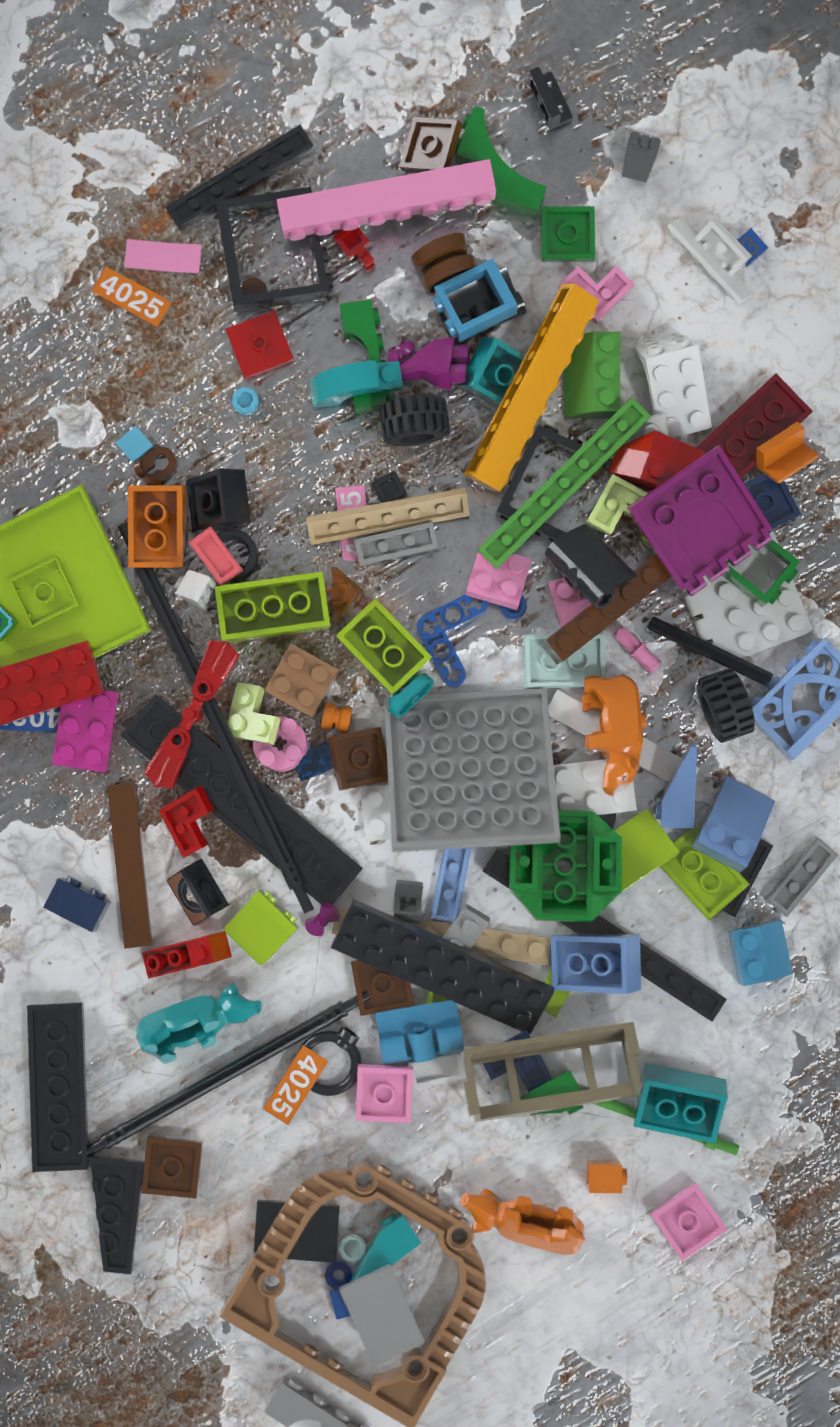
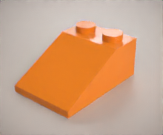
[128,485,187,568]

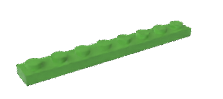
[477,397,651,570]

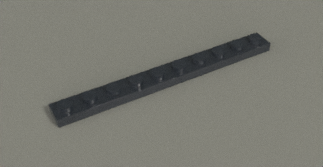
[482,849,727,1022]

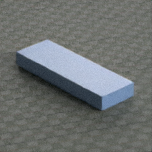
[430,848,472,923]

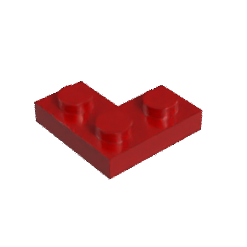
[159,786,214,858]

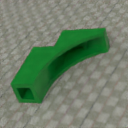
[454,106,547,220]

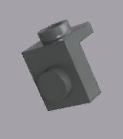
[393,880,423,924]

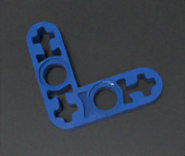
[417,595,489,688]

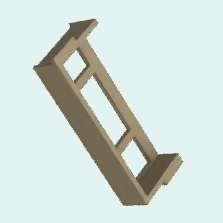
[464,1022,642,1122]

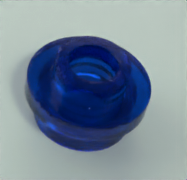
[325,1261,353,1290]

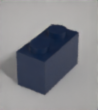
[43,875,111,932]

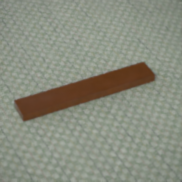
[107,783,153,949]

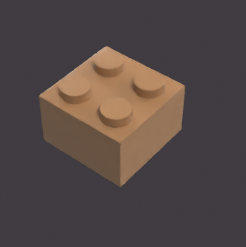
[264,644,340,719]

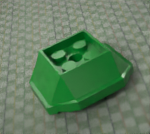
[509,810,622,922]

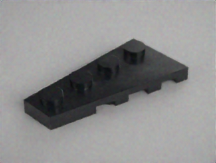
[89,1155,144,1275]

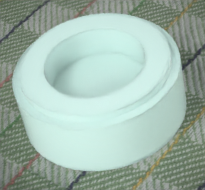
[339,1233,366,1263]

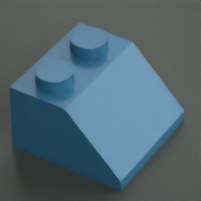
[728,920,793,986]

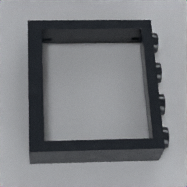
[216,187,333,313]
[495,424,630,542]

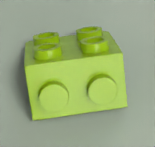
[224,890,300,965]

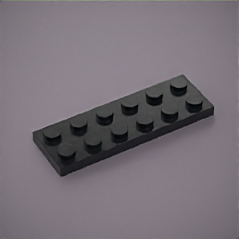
[27,1002,89,1172]

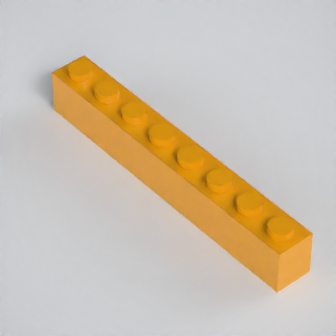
[463,283,599,492]

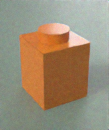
[587,1160,627,1193]

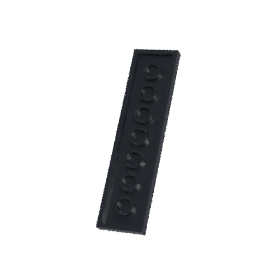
[331,899,554,1035]

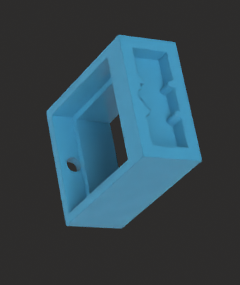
[432,258,517,342]

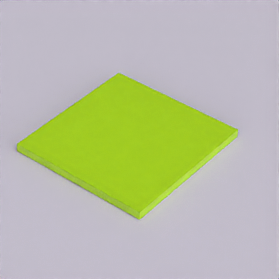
[0,484,152,668]

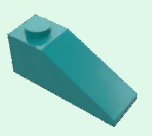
[350,1213,421,1282]

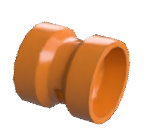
[321,702,353,733]

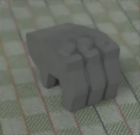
[622,131,661,183]

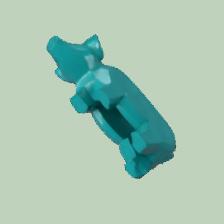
[136,983,262,1064]

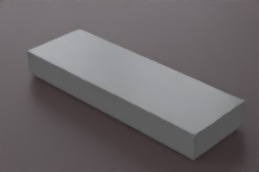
[764,837,839,917]

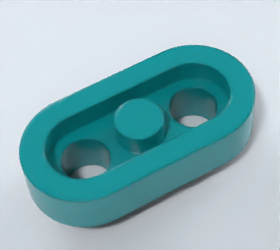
[388,673,434,719]

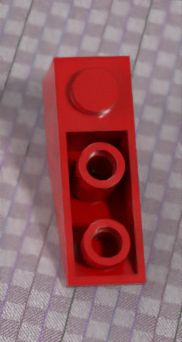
[142,931,232,979]

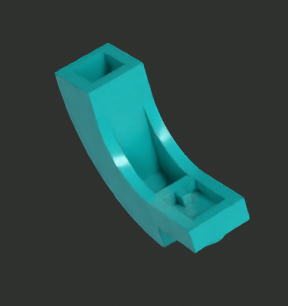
[310,360,403,408]

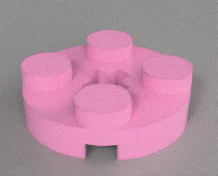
[253,716,308,772]

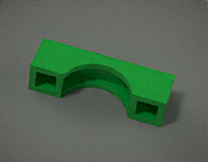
[340,299,391,415]

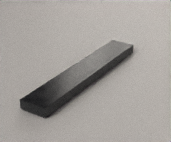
[165,124,315,232]

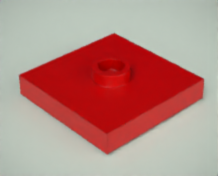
[225,310,294,380]

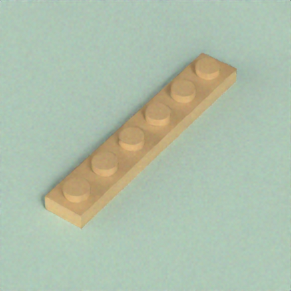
[306,488,469,545]

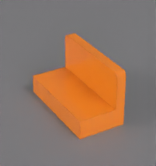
[756,422,818,483]

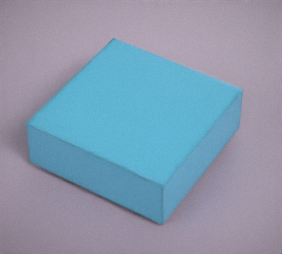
[115,425,154,464]

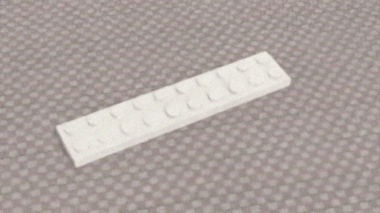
[360,759,637,842]

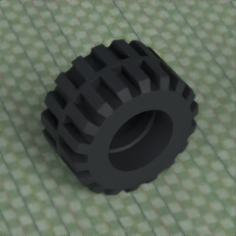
[379,394,450,446]
[697,668,755,743]

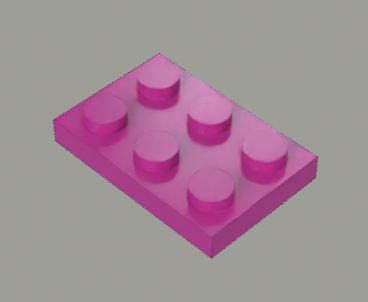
[52,690,120,773]

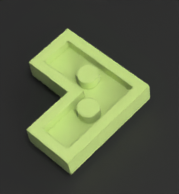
[586,474,648,536]
[227,682,281,745]

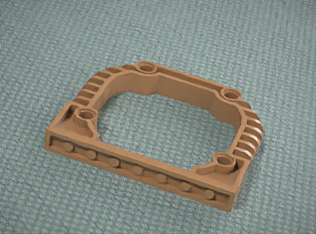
[220,1162,486,1427]

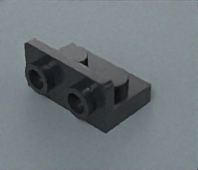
[527,67,573,130]

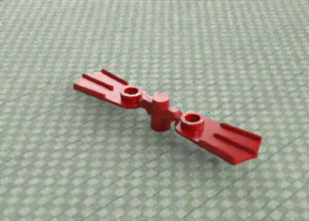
[144,640,240,789]

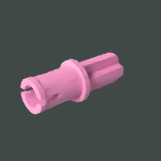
[614,626,661,674]

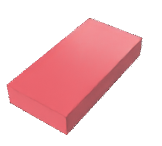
[189,526,243,586]

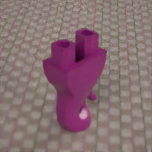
[387,338,470,390]

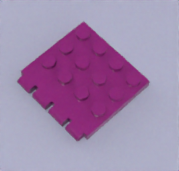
[626,446,772,597]

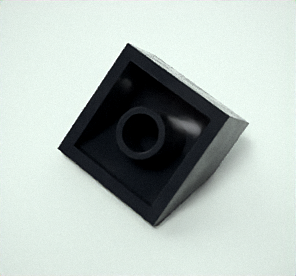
[186,468,251,533]

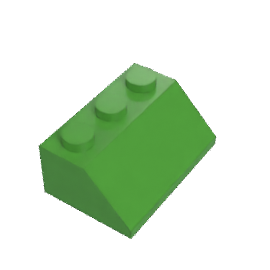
[564,331,620,419]

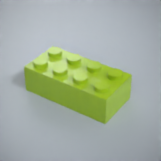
[214,571,332,643]

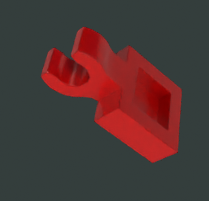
[333,227,376,272]

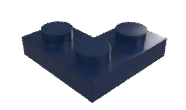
[483,1030,552,1092]

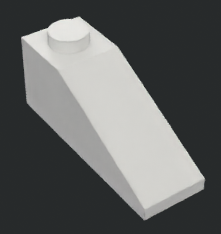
[174,570,217,612]

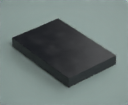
[253,1199,340,1263]

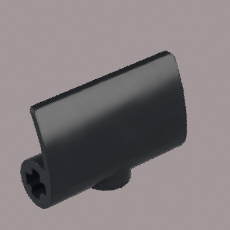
[438,267,527,344]
[545,524,637,610]

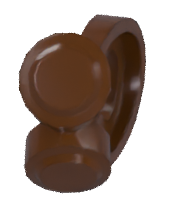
[134,447,177,486]

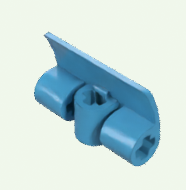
[375,1000,464,1065]

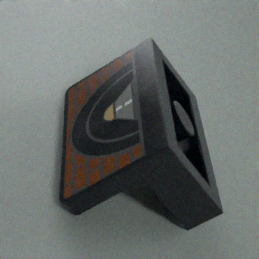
[167,858,229,926]

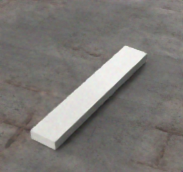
[548,689,700,783]

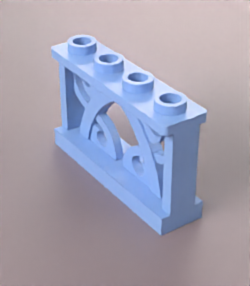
[750,637,840,760]

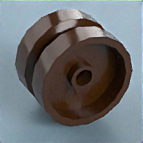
[411,232,478,296]

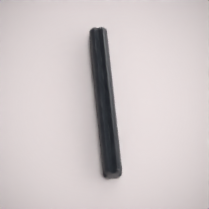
[647,617,773,686]

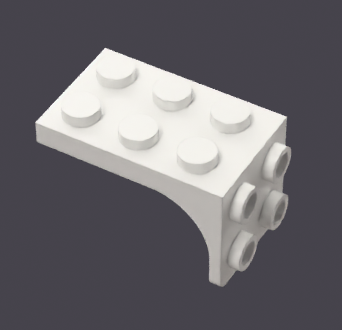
[635,332,712,438]

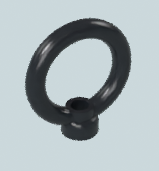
[298,1026,362,1096]

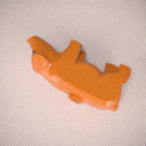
[581,675,646,796]
[460,1188,585,1255]

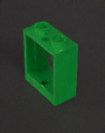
[722,539,800,607]

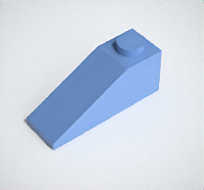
[656,742,697,829]

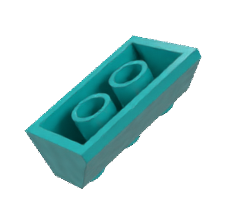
[634,1063,728,1143]

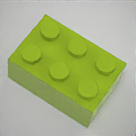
[336,598,432,696]

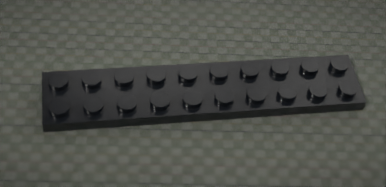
[120,694,363,905]

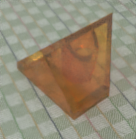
[331,567,365,624]

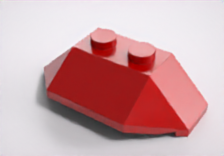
[607,431,705,491]

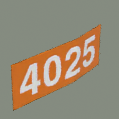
[91,266,172,327]
[263,1045,328,1125]

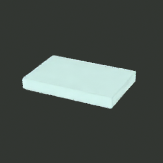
[524,633,606,689]

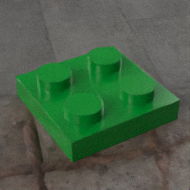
[541,206,595,262]

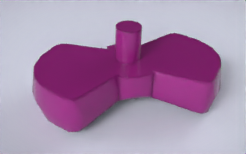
[305,903,340,937]

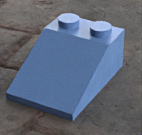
[691,776,775,873]
[551,934,641,994]

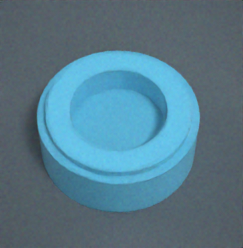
[232,387,259,416]

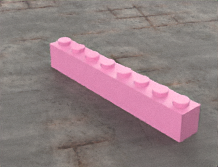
[276,159,496,241]

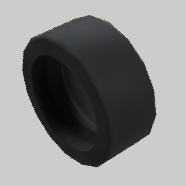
[217,529,259,582]

